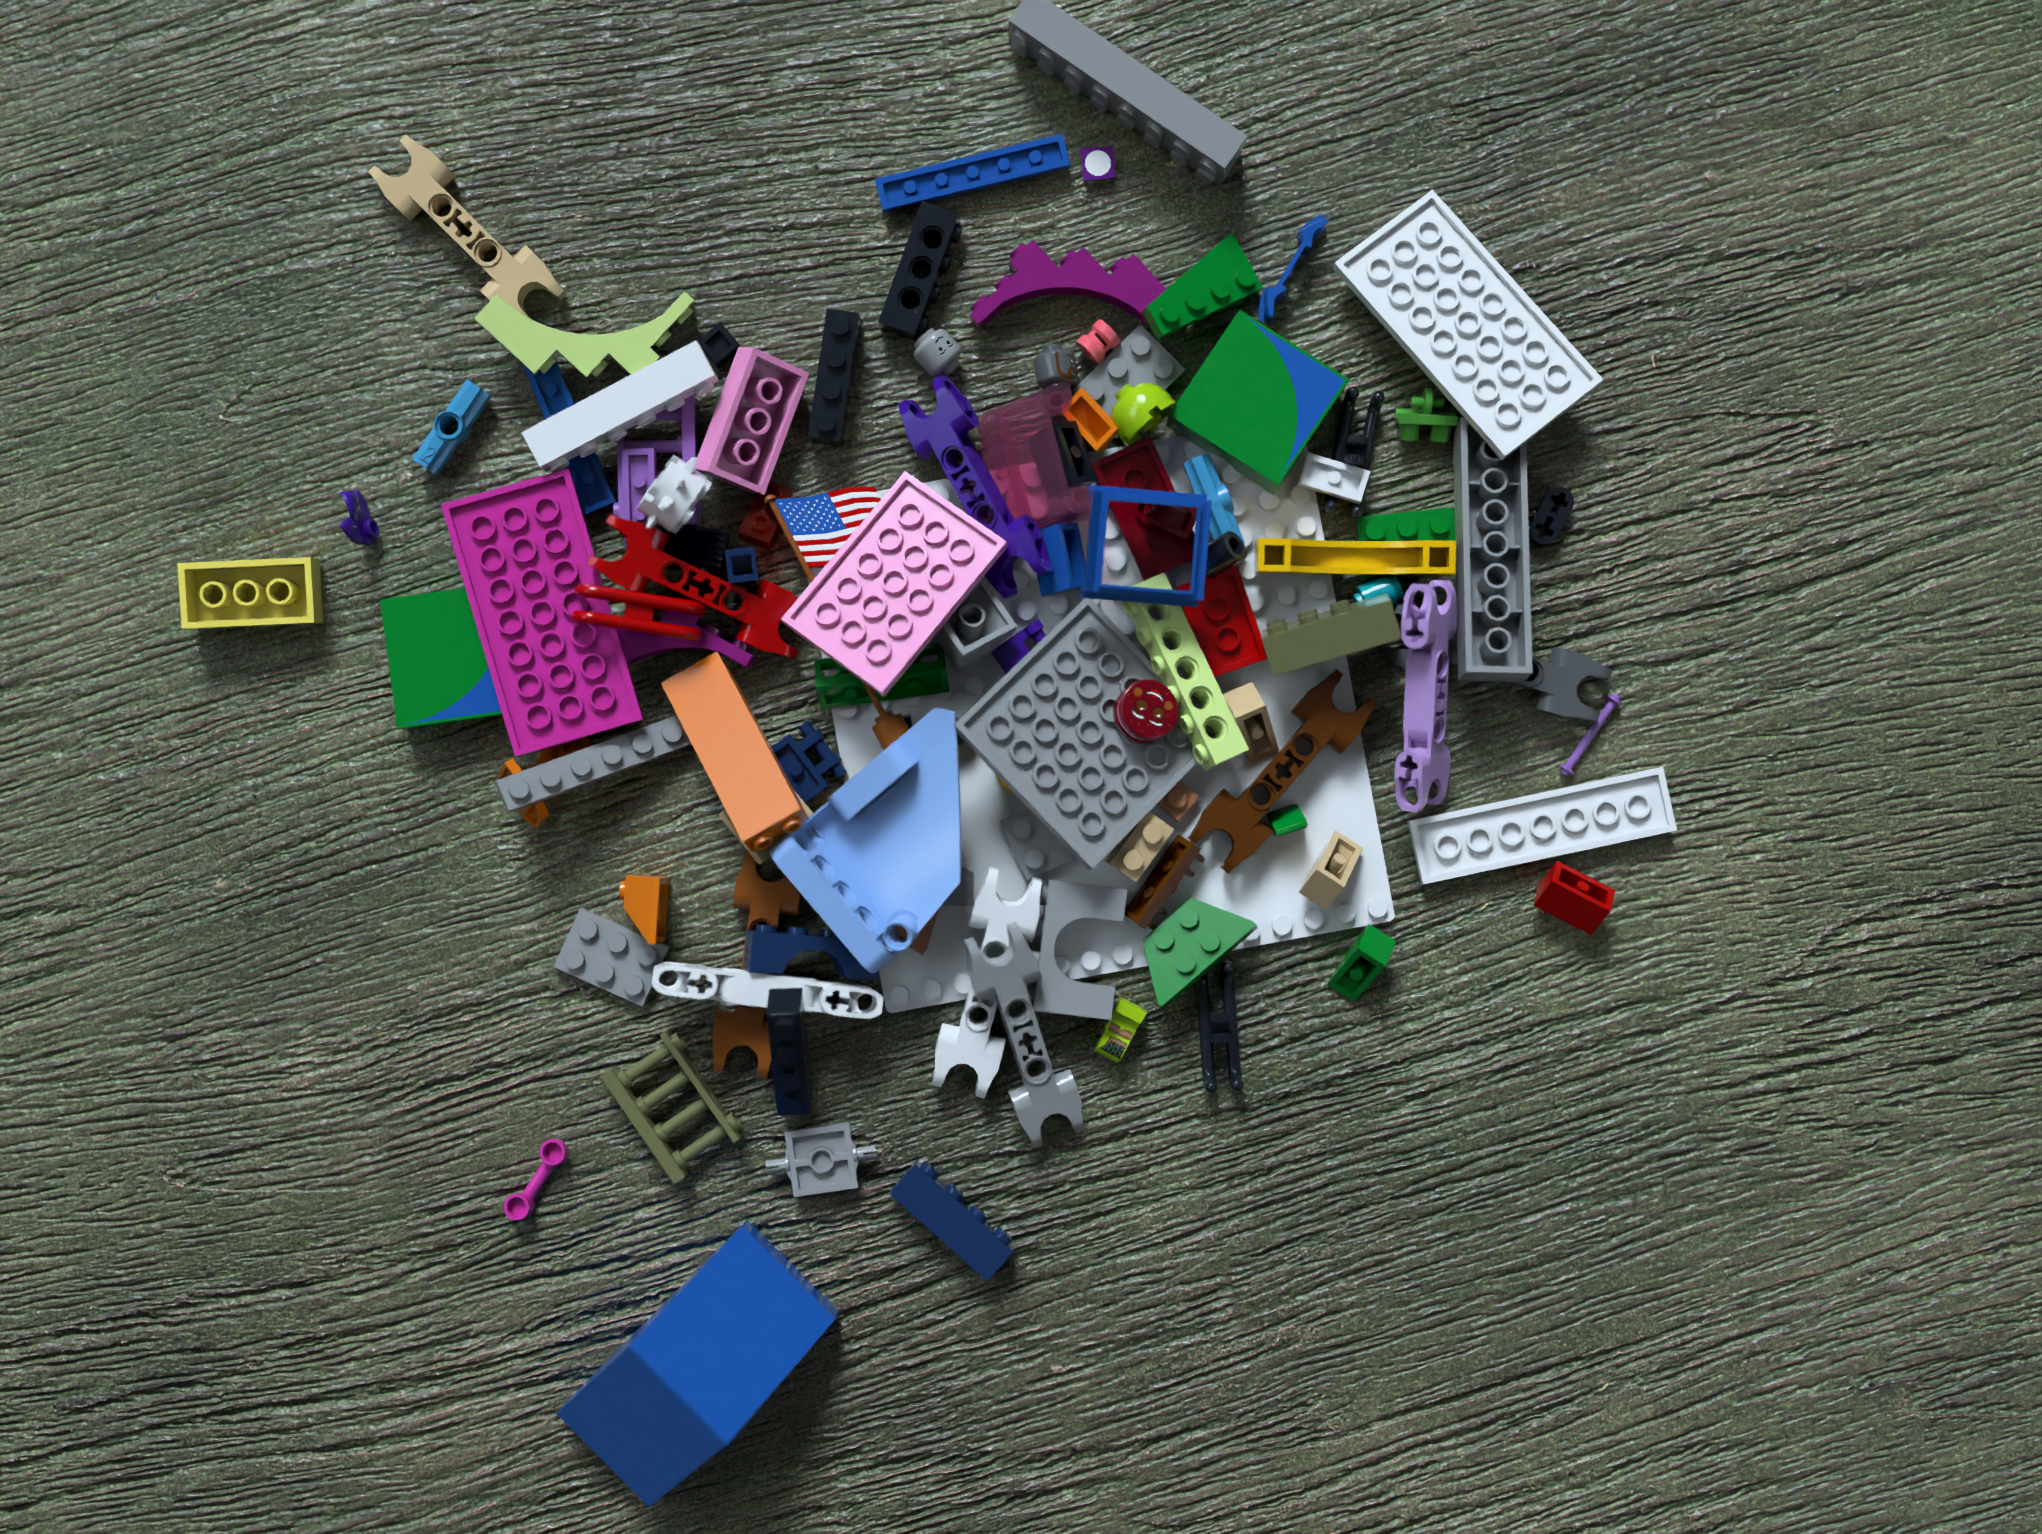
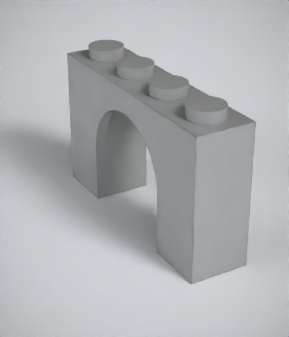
[1028,880,1127,1020]

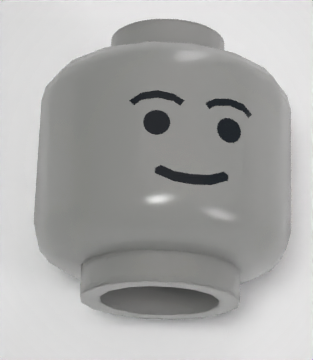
[914,328,962,377]

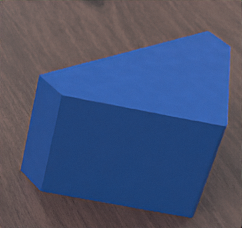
[556,1220,838,1507]

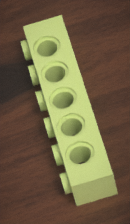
[1122,573,1249,771]

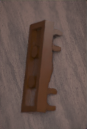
[1124,834,1205,930]

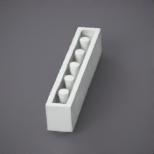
[522,340,719,472]

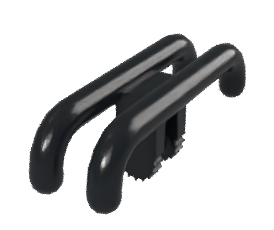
[1324,386,1385,519]
[1195,961,1244,1093]

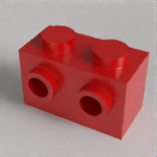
[1533,861,1615,935]

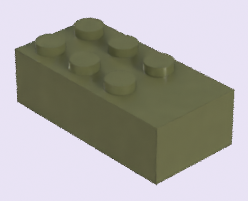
[1261,593,1402,676]

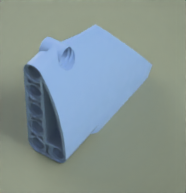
[770,707,961,974]

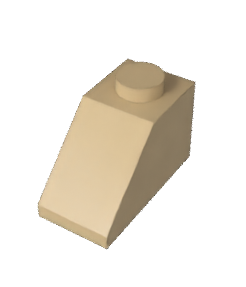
[1223,682,1279,763]
[1298,831,1363,910]

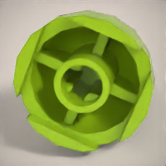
[1111,383,1176,446]

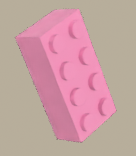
[694,347,809,495]

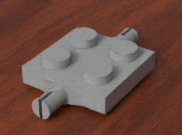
[766,1121,878,1197]

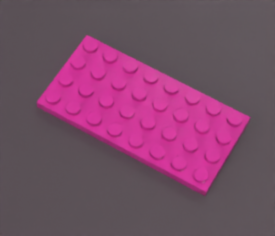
[441,468,644,757]

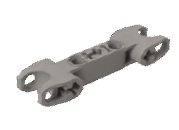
[964,922,1084,1148]

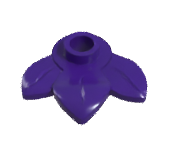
[340,490,379,546]

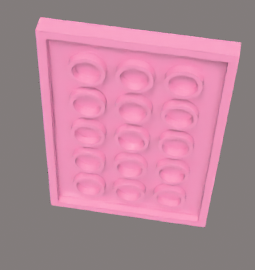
[781,471,1008,697]

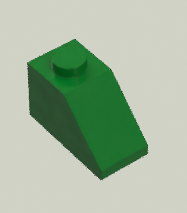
[1327,924,1396,1002]

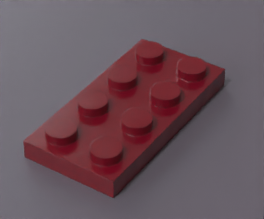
[1091,437,1195,581]

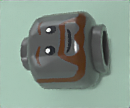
[1034,344,1078,394]

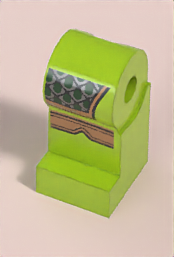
[1094,997,1147,1063]

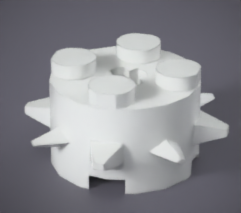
[637,455,712,534]

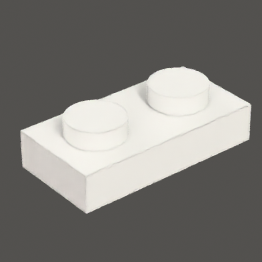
[1298,452,1370,504]

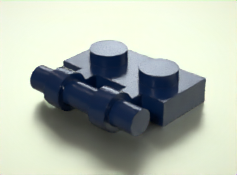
[771,720,847,804]

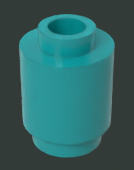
[1353,575,1404,606]

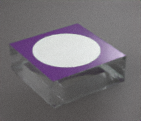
[1080,146,1115,184]

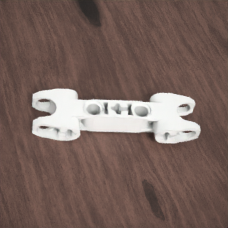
[932,866,1042,1098]
[652,962,884,1019]

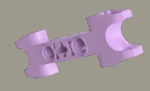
[1395,579,1457,813]

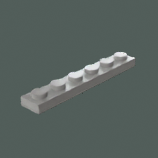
[495,715,692,814]

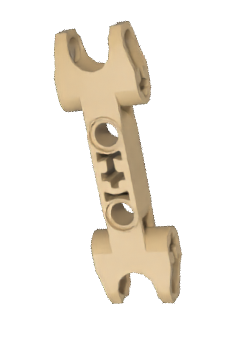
[368,134,567,320]

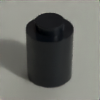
[1205,531,1247,579]

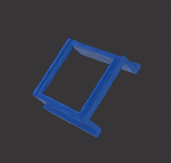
[1080,485,1212,607]

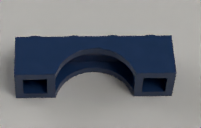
[743,924,879,980]

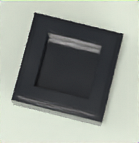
[697,322,741,368]

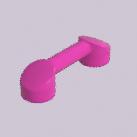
[504,1139,569,1220]

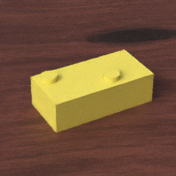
[177,557,324,630]

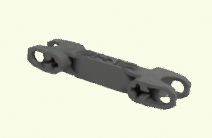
[1379,604,1613,722]

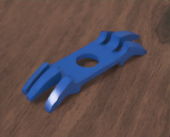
[1258,214,1329,325]

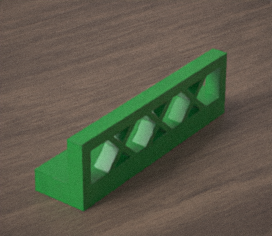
[814,643,950,710]

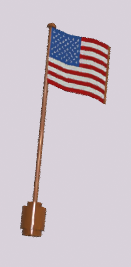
[764,486,909,751]

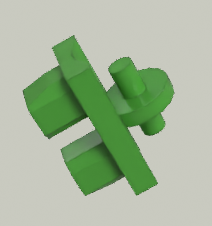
[1394,388,1458,442]

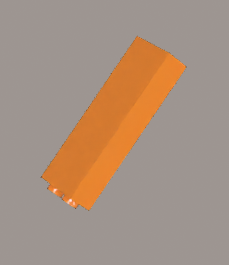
[661,651,809,852]

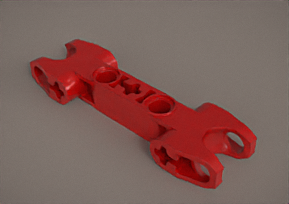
[586,514,798,659]

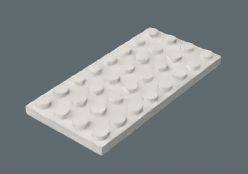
[1333,190,1604,461]

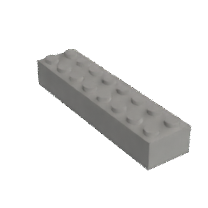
[1008,0,1247,186]
[1453,417,1533,682]

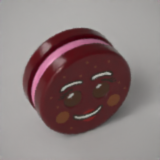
[1113,679,1178,744]

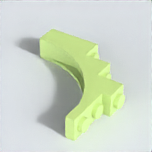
[474,291,694,378]

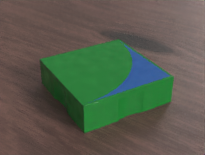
[1166,309,1349,495]
[380,588,503,730]

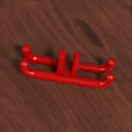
[571,584,706,642]

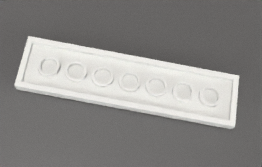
[1407,767,1677,884]

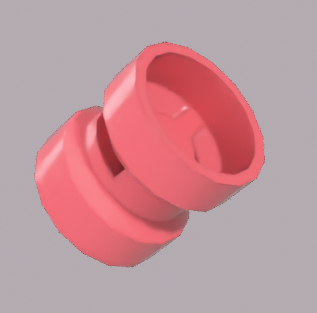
[1076,319,1121,365]

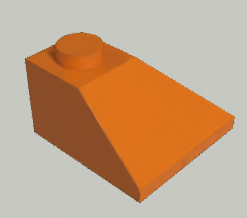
[619,874,670,944]

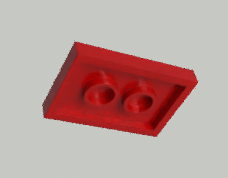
[1175,566,1267,677]

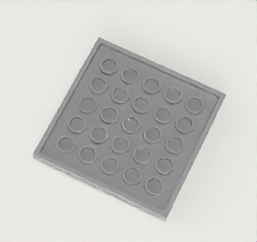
[953,598,1215,871]

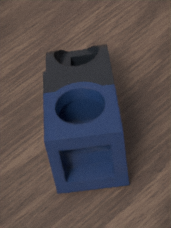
[725,546,758,583]

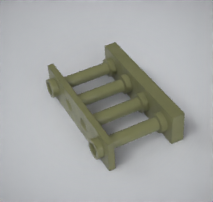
[600,1029,743,1184]

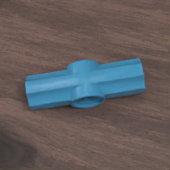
[412,379,492,476]
[1182,453,1245,544]

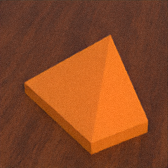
[1060,387,1118,453]

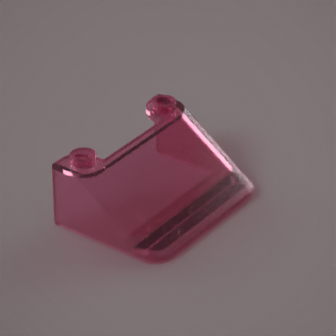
[977,382,1091,529]

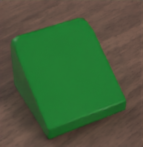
[1267,804,1308,837]

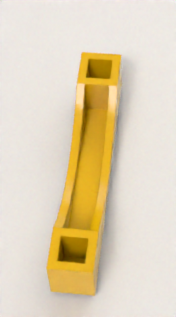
[1254,538,1456,576]

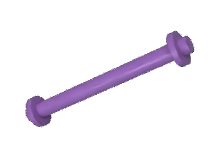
[1559,693,1622,776]

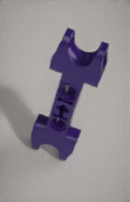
[898,375,1053,599]

